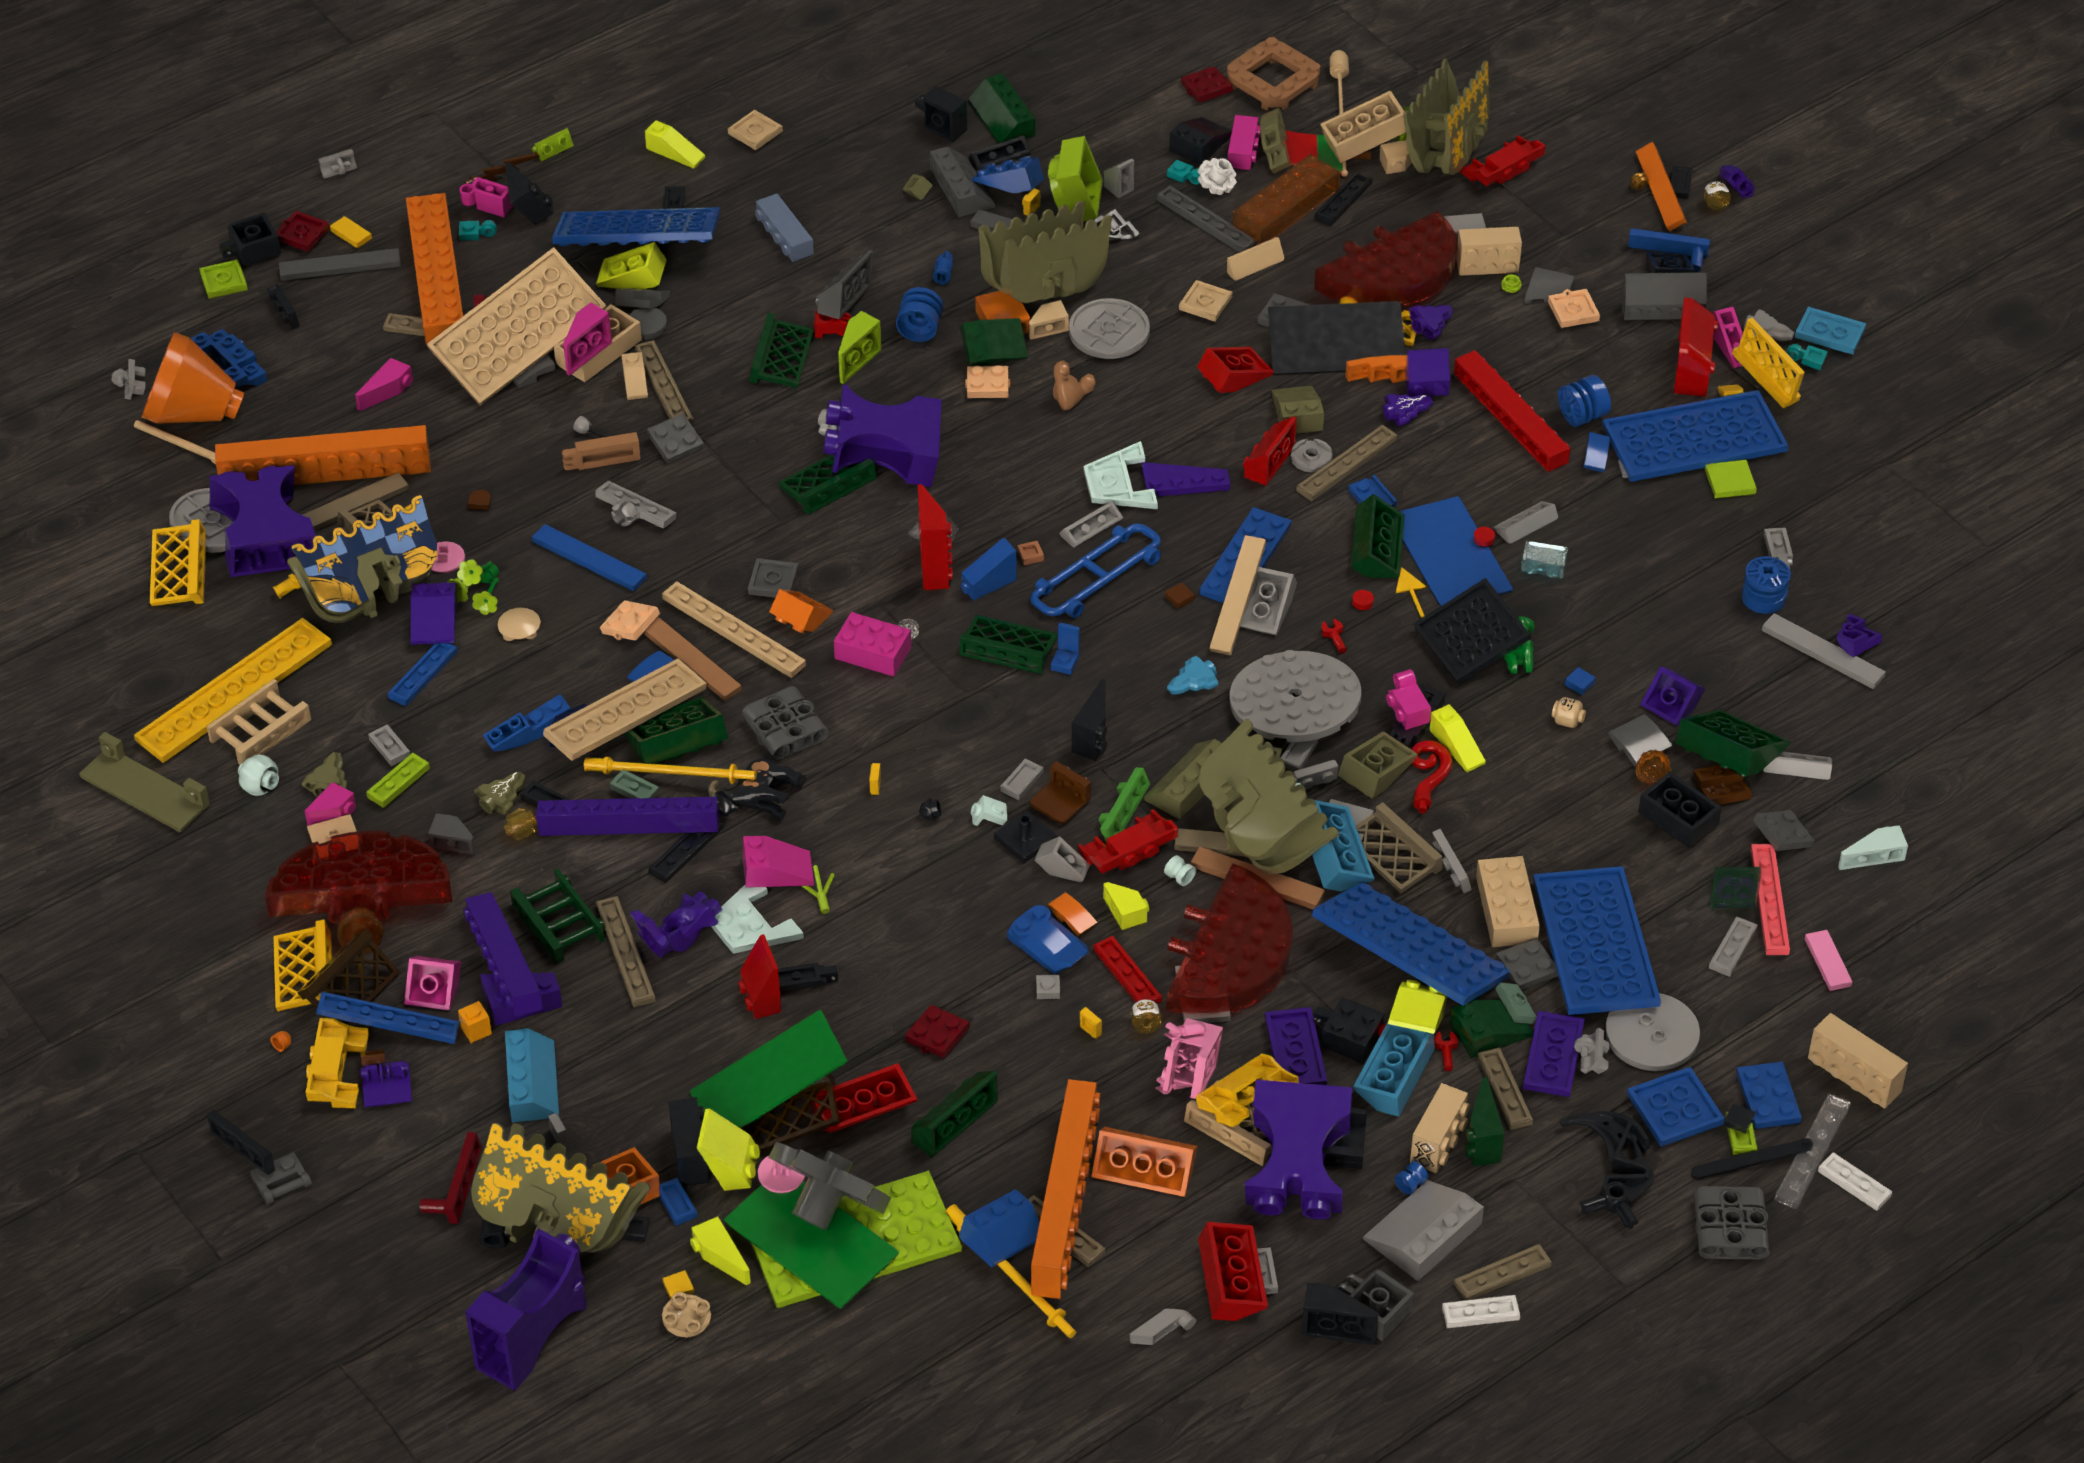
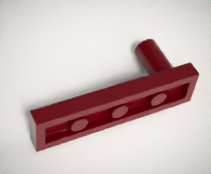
[420,1132,482,1224]

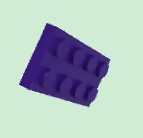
[1265,1007,1327,1085]
[1523,1011,1585,1097]

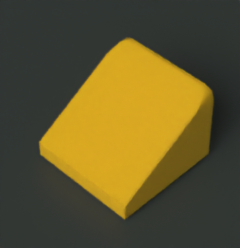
[1718,385,1744,397]

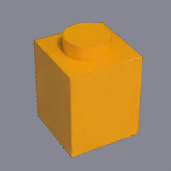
[458,1001,492,1043]

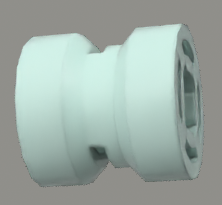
[1164,855,1196,886]

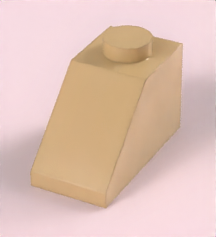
[1380,140,1412,174]
[1029,300,1069,340]
[621,352,648,400]

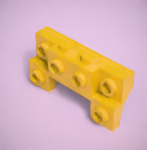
[306,1018,369,1108]
[1196,1054,1299,1127]

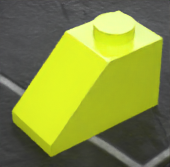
[1103,882,1149,930]

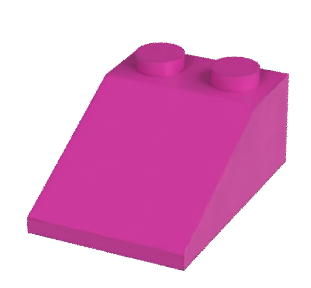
[563,303,612,376]
[742,836,814,887]

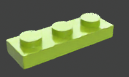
[366,753,430,808]

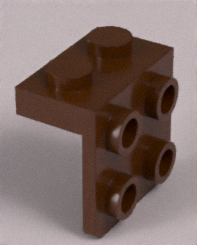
[1030,761,1091,825]

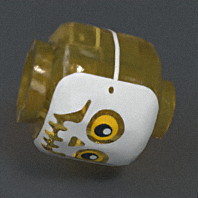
[1703,181,1731,211]
[1130,999,1162,1034]

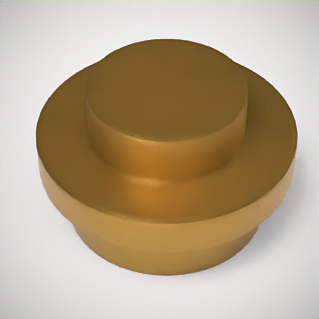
[1630,172,1649,191]

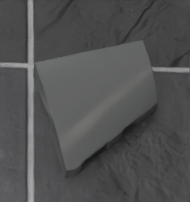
[1095,209,1140,241]
[1524,267,1574,304]

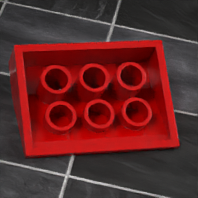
[918,484,953,590]

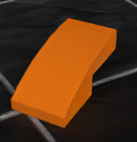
[1047,892,1097,937]

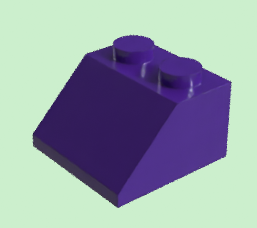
[1405,348,1450,397]
[1640,666,1705,726]

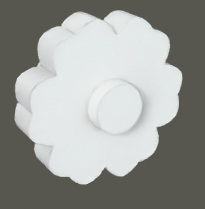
[1198,158,1237,195]

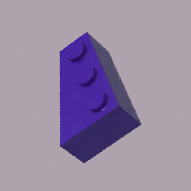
[480,972,562,1026]

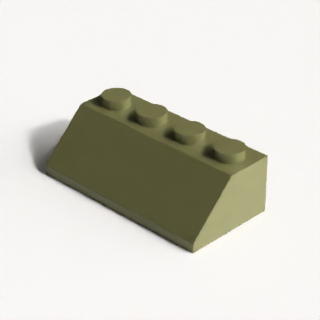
[1144,739,1222,820]

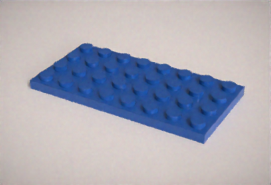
[552,207,720,246]
[1602,390,1788,482]
[1533,866,1661,1015]
[1311,883,1510,1006]

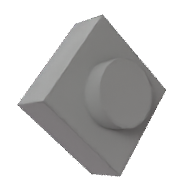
[1036,975,1060,999]

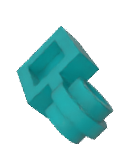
[1167,160,1201,185]
[459,220,497,241]
[1786,344,1828,370]

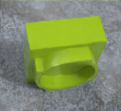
[1048,136,1103,221]

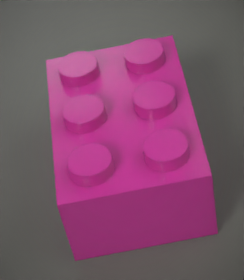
[834,612,911,677]

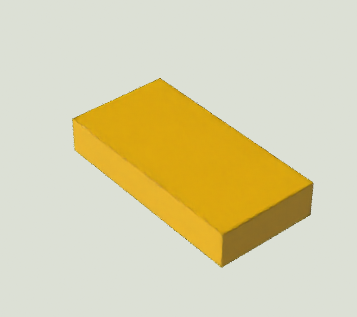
[330,216,372,249]

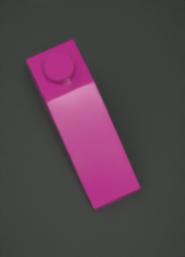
[1713,307,1743,368]
[355,358,413,411]

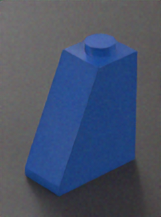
[960,538,1017,601]

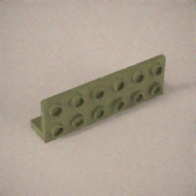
[79,732,210,832]

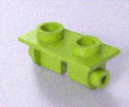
[532,128,574,162]

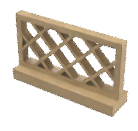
[1184,1080,1273,1166]

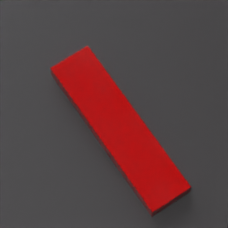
[1093,936,1162,1010]

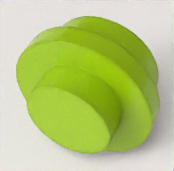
[1501,274,1522,293]

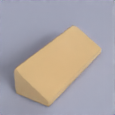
[1227,237,1284,281]

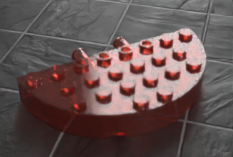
[1314,211,1457,306]
[265,831,453,923]
[1166,863,1293,1014]

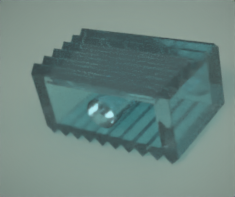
[1521,541,1568,579]

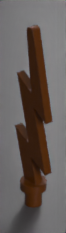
[464,153,539,184]

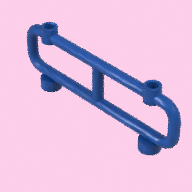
[1030,523,1161,618]

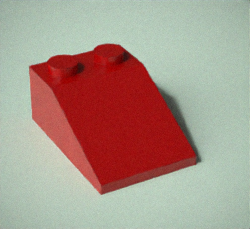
[1197,347,1274,393]
[738,934,781,1019]

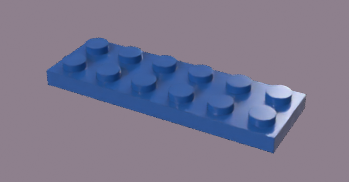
[1199,507,1292,603]

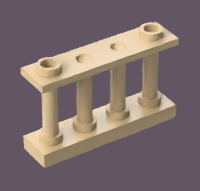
[207,679,311,765]

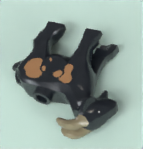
[708,758,806,822]

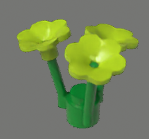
[447,559,499,615]

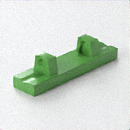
[1098,767,1150,844]

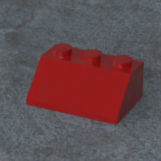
[1243,416,1297,486]

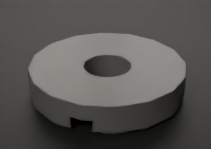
[1291,439,1333,473]

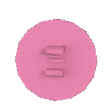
[431,541,465,574]
[758,1156,805,1193]

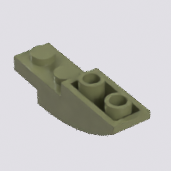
[1260,108,1291,173]

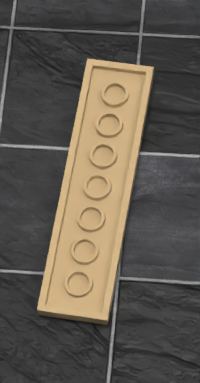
[543,659,707,761]

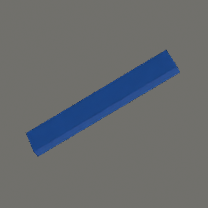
[532,524,647,592]
[316,992,460,1044]

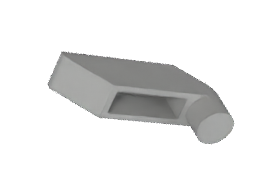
[1130,1308,1196,1345]

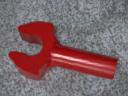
[1321,619,1347,654]
[1434,1031,1458,1072]

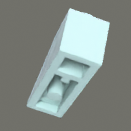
[1838,825,1908,870]

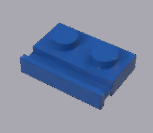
[1348,475,1397,507]

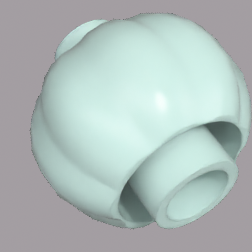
[238,754,279,796]

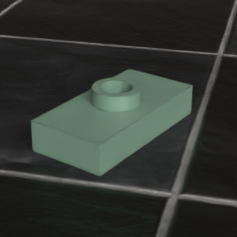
[610,769,659,799]
[1495,983,1537,1024]

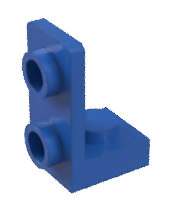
[1051,623,1080,675]

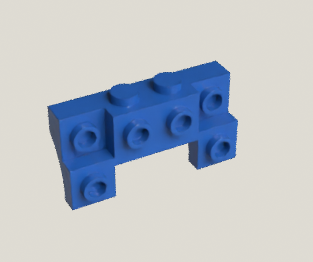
[191,329,268,388]

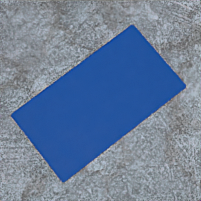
[1400,496,1513,606]

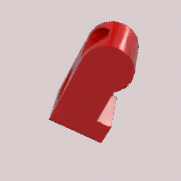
[814,310,851,338]

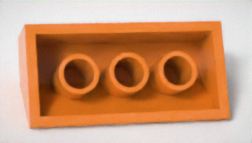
[1091,1127,1198,1197]

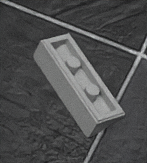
[1059,501,1123,548]
[1493,501,1558,543]
[1763,752,1832,780]

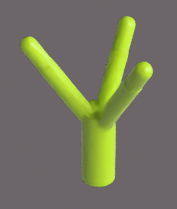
[802,865,835,914]

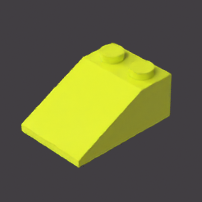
[596,242,666,289]
[1388,980,1447,1034]
[697,1109,760,1191]

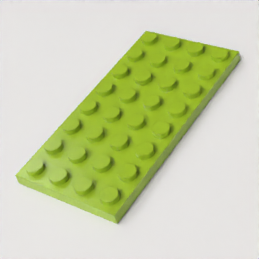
[751,1171,962,1309]

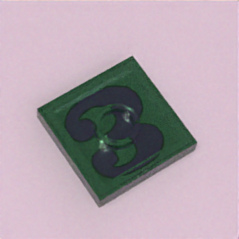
[1710,867,1762,908]

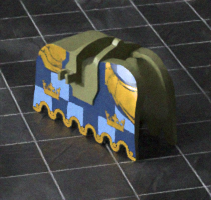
[287,495,437,623]

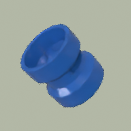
[1394,1161,1428,1195]

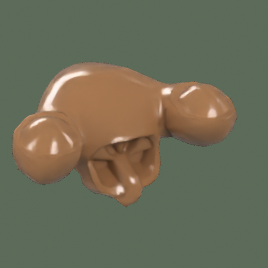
[1053,360,1096,411]

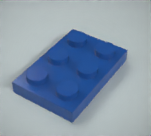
[1736,1061,1802,1129]

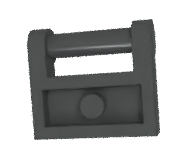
[250,1152,312,1204]

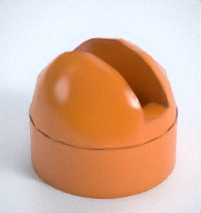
[271,1031,291,1052]

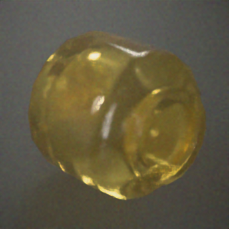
[503,807,538,841]

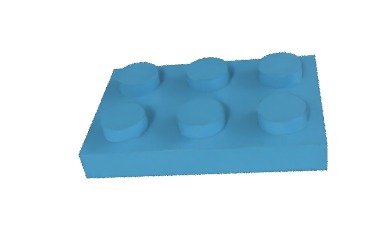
[1795,307,1866,355]

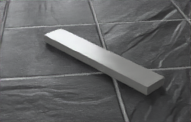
[1762,613,1886,689]

